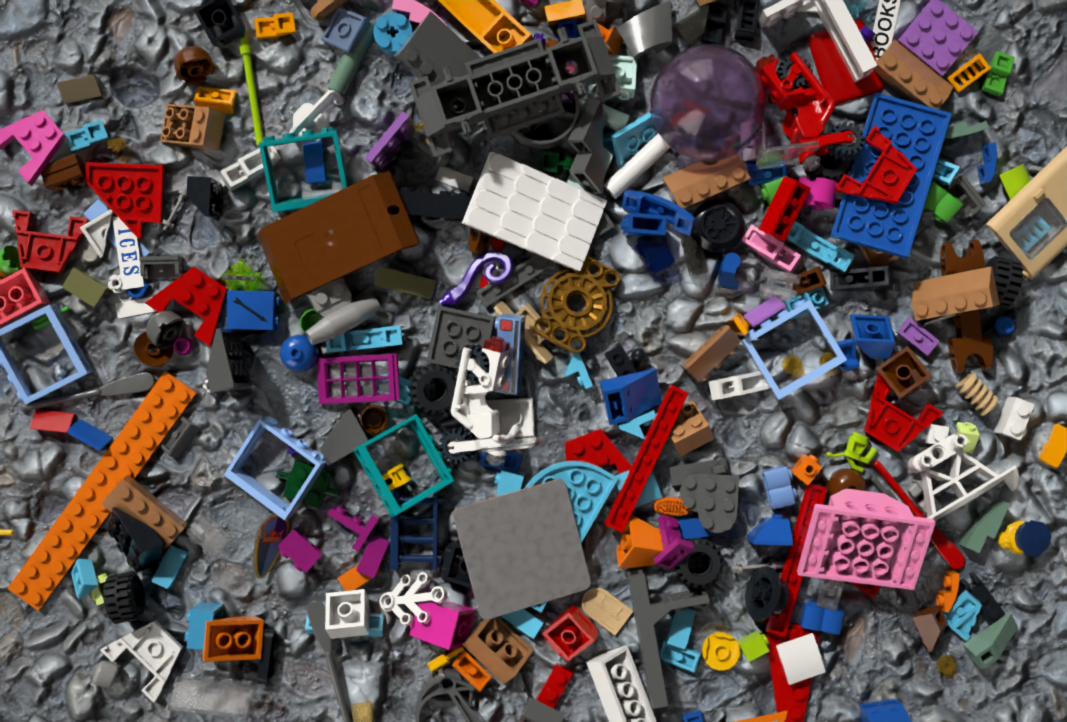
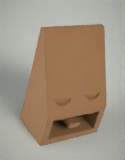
[160,104,225,151]

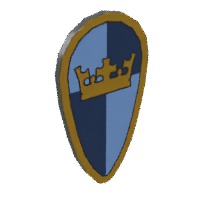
[253,513,289,579]

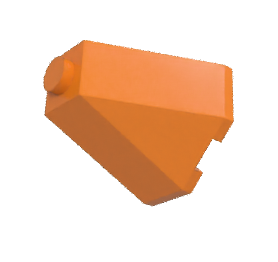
[616,515,663,569]

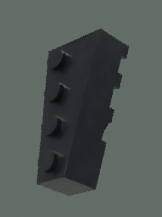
[396,187,472,222]

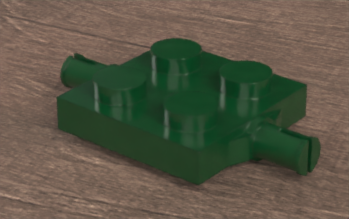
[276,460,340,509]

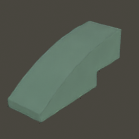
[959,500,1010,553]

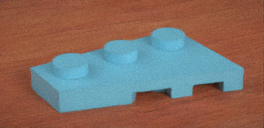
[611,108,664,168]

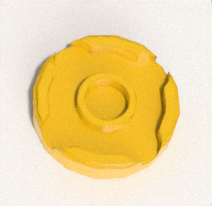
[702,632,740,671]

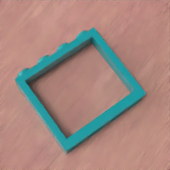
[259,127,349,212]
[353,414,454,517]

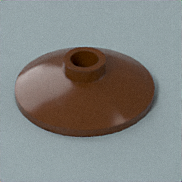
[133,332,173,367]

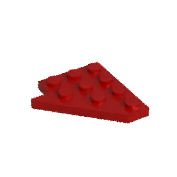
[85,162,165,239]

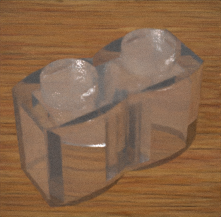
[186,513,233,558]

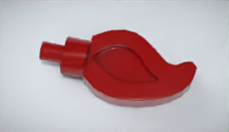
[782,109,795,138]

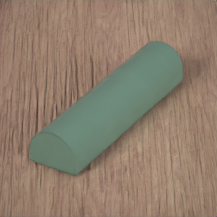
[327,22,375,97]

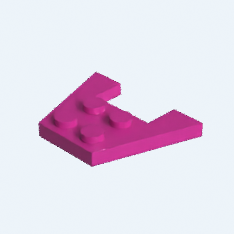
[0,110,67,186]

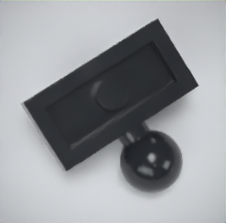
[604,344,646,377]

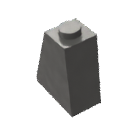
[319,408,370,465]

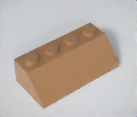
[873,39,953,109]
[662,147,751,209]
[912,266,1000,321]
[101,474,188,553]

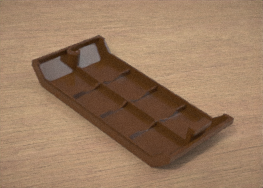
[257,171,420,305]

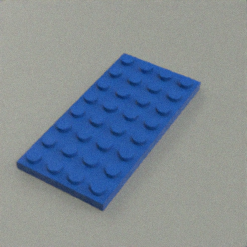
[830,92,952,259]

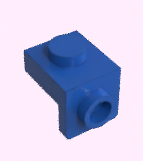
[835,339,860,371]

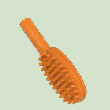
[654,497,698,516]

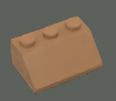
[681,325,740,382]
[462,617,534,684]

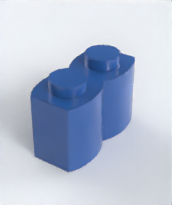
[799,600,844,634]

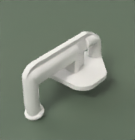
[289,89,345,142]

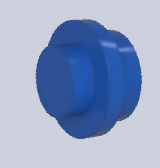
[994,316,1014,335]

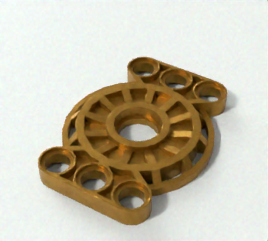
[533,255,620,354]

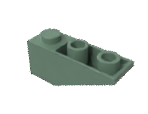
[963,613,1018,669]

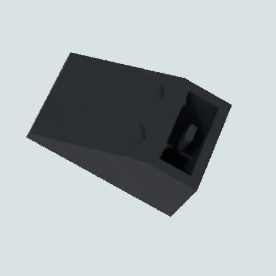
[107,507,163,573]

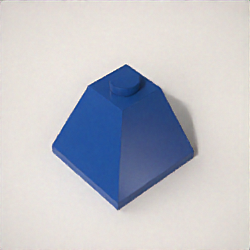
[850,314,895,359]
[747,514,793,546]

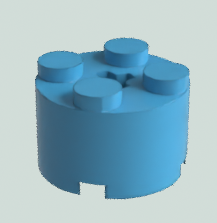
[373,13,413,57]

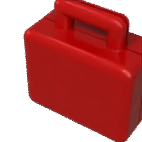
[808,19,884,106]

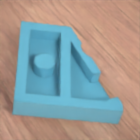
[943,590,982,641]

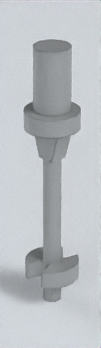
[162,181,187,231]
[731,559,785,574]

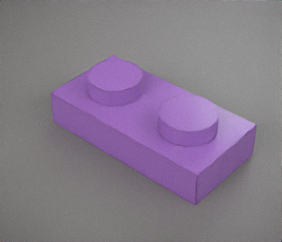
[896,317,939,356]

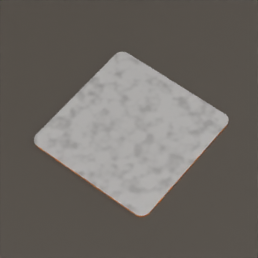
[453,479,591,620]

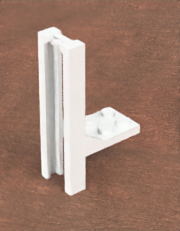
[758,0,877,82]

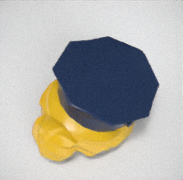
[997,520,1051,557]

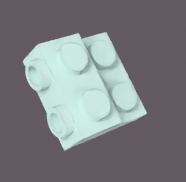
[595,55,637,100]

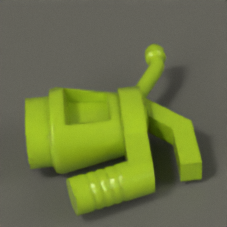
[826,431,878,472]

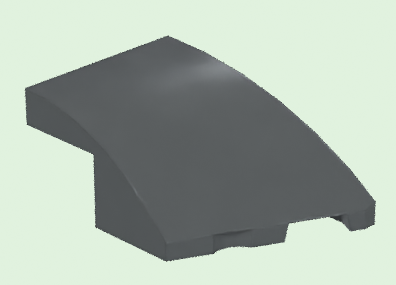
[617,1,674,60]

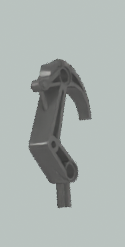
[415,668,486,722]

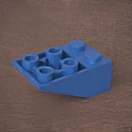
[599,368,662,425]
[859,698,911,722]

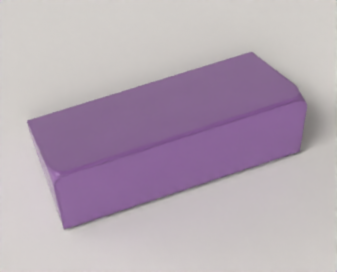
[743,296,786,328]

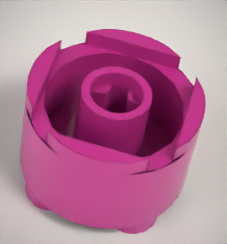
[799,177,838,211]

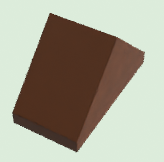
[787,266,827,296]

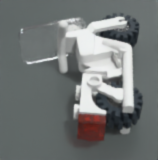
[439,336,545,466]

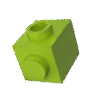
[737,630,770,662]

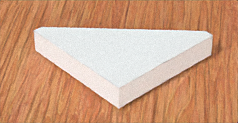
[80,209,113,258]

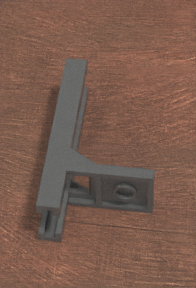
[626,568,710,709]

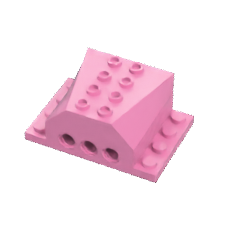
[797,489,935,590]

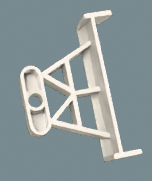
[908,434,1020,521]

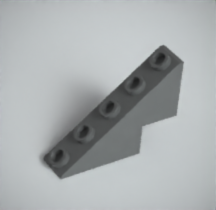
[568,98,603,194]

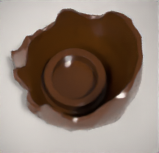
[360,404,388,436]

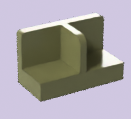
[62,268,112,307]

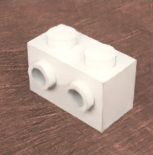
[994,397,1035,440]

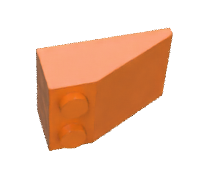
[203,616,264,662]

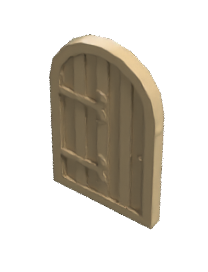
[582,587,633,635]

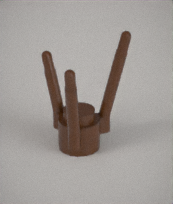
[467,227,494,255]

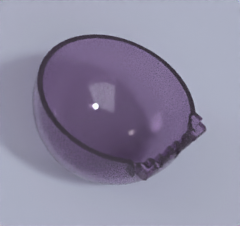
[649,44,766,161]

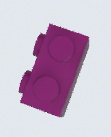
[277,528,324,572]

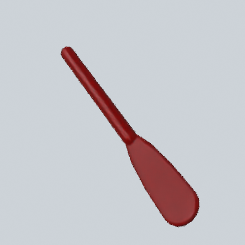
[873,461,965,570]

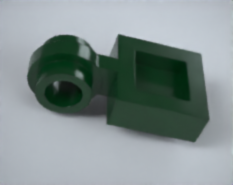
[540,151,574,173]

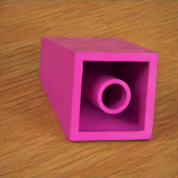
[410,600,476,650]

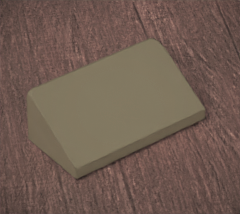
[57,75,103,104]

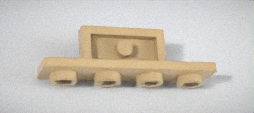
[494,301,553,364]

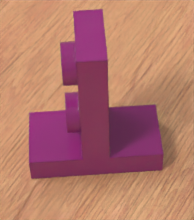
[327,505,381,552]
[654,514,694,569]

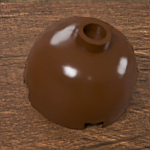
[174,46,215,84]
[827,468,867,497]

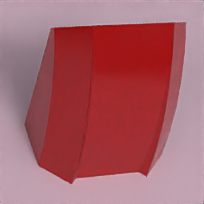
[541,605,598,662]

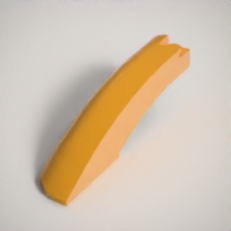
[437,0,534,53]

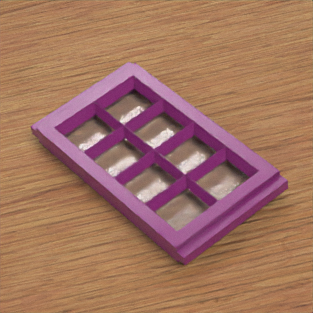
[316,354,400,404]

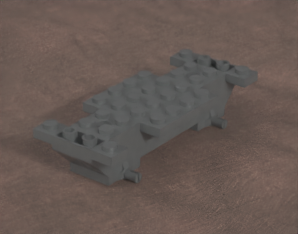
[409,19,621,158]

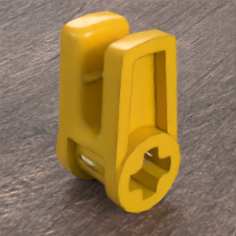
[382,463,412,491]

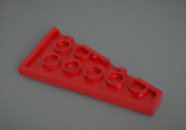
[763,618,820,722]

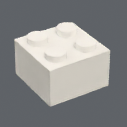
[325,589,369,639]

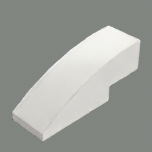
[220,146,281,192]
[708,369,770,400]

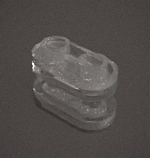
[758,269,801,302]

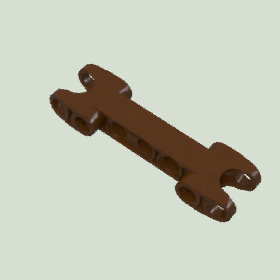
[940,239,993,374]

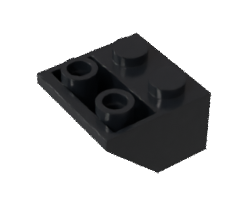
[186,176,223,221]

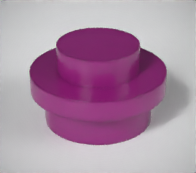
[174,336,194,356]

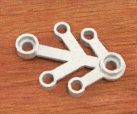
[379,572,448,626]

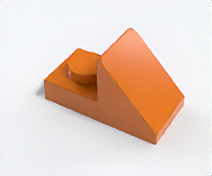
[597,23,623,55]

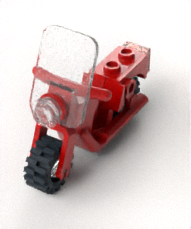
[753,52,865,172]

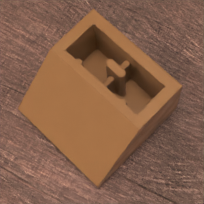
[669,400,714,457]

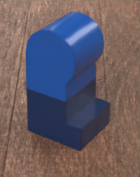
[717,253,741,290]

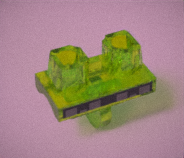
[222,259,261,291]

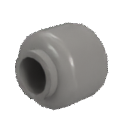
[90,660,122,689]

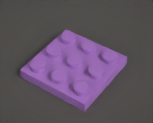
[897,0,978,77]
[365,112,414,171]

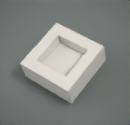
[926,424,949,444]

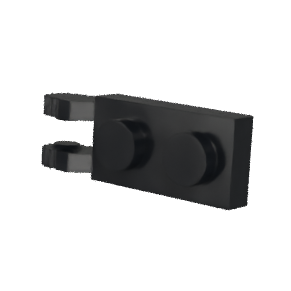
[959,571,1006,625]

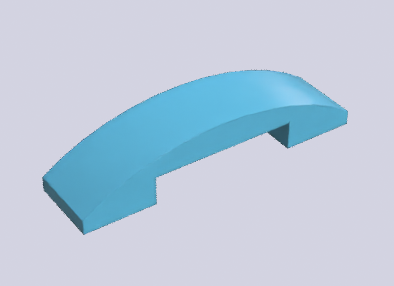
[786,221,855,272]
[326,325,403,353]

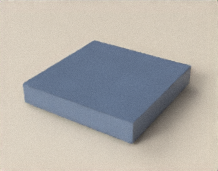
[321,6,370,55]

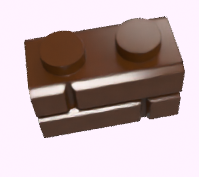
[41,154,86,192]

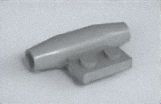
[305,278,381,345]

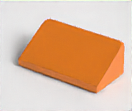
[452,651,492,692]

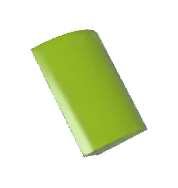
[999,164,1031,200]

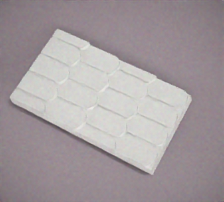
[462,152,607,271]

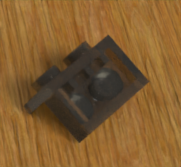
[680,236,708,277]

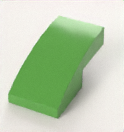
[982,51,1015,97]

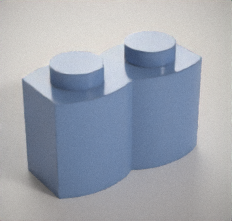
[761,465,797,509]

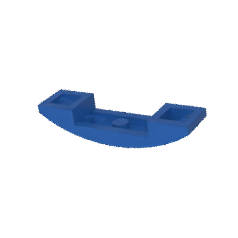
[622,190,695,236]

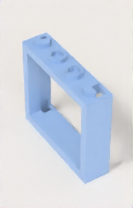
[741,299,847,400]
[0,303,93,405]
[224,416,328,520]

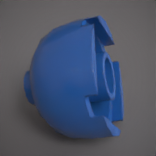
[280,334,319,372]

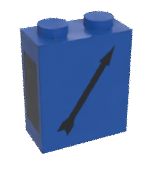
[226,290,281,331]

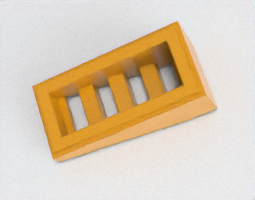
[947,53,991,93]
[727,313,750,336]

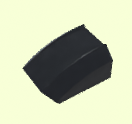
[193,0,246,48]
[439,542,472,588]

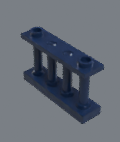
[390,490,442,570]

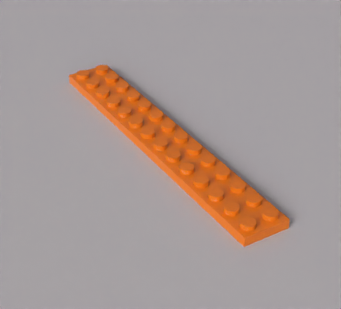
[7,371,198,611]

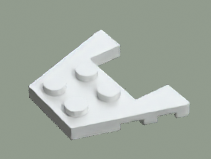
[100,620,183,703]

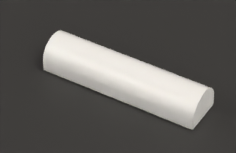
[603,133,672,200]

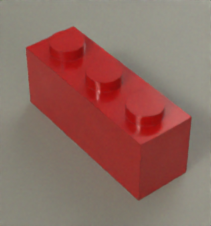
[758,176,811,242]

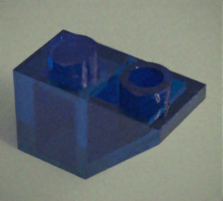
[634,238,675,275]

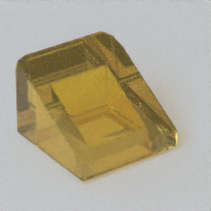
[352,701,374,722]

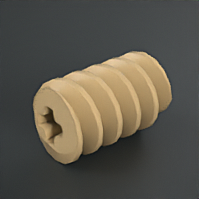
[956,373,999,416]

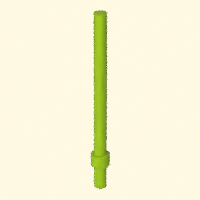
[239,31,264,146]

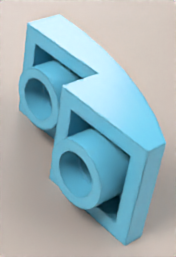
[783,286,829,320]

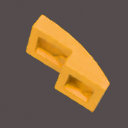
[254,13,296,40]
[1039,423,1067,469]

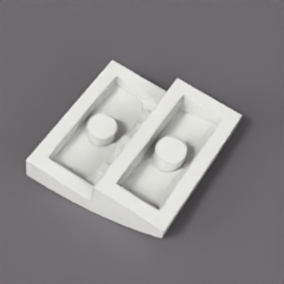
[776,633,826,685]

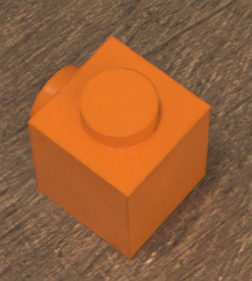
[791,454,822,485]

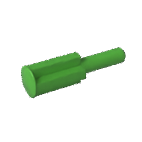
[31,306,70,331]

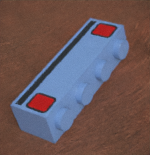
[494,313,526,395]

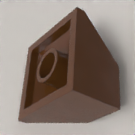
[876,346,932,399]

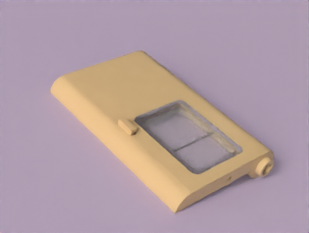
[986,146,1067,280]

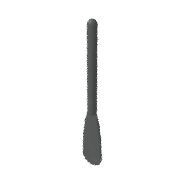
[20,372,155,412]
[306,600,352,722]

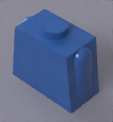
[621,213,667,238]

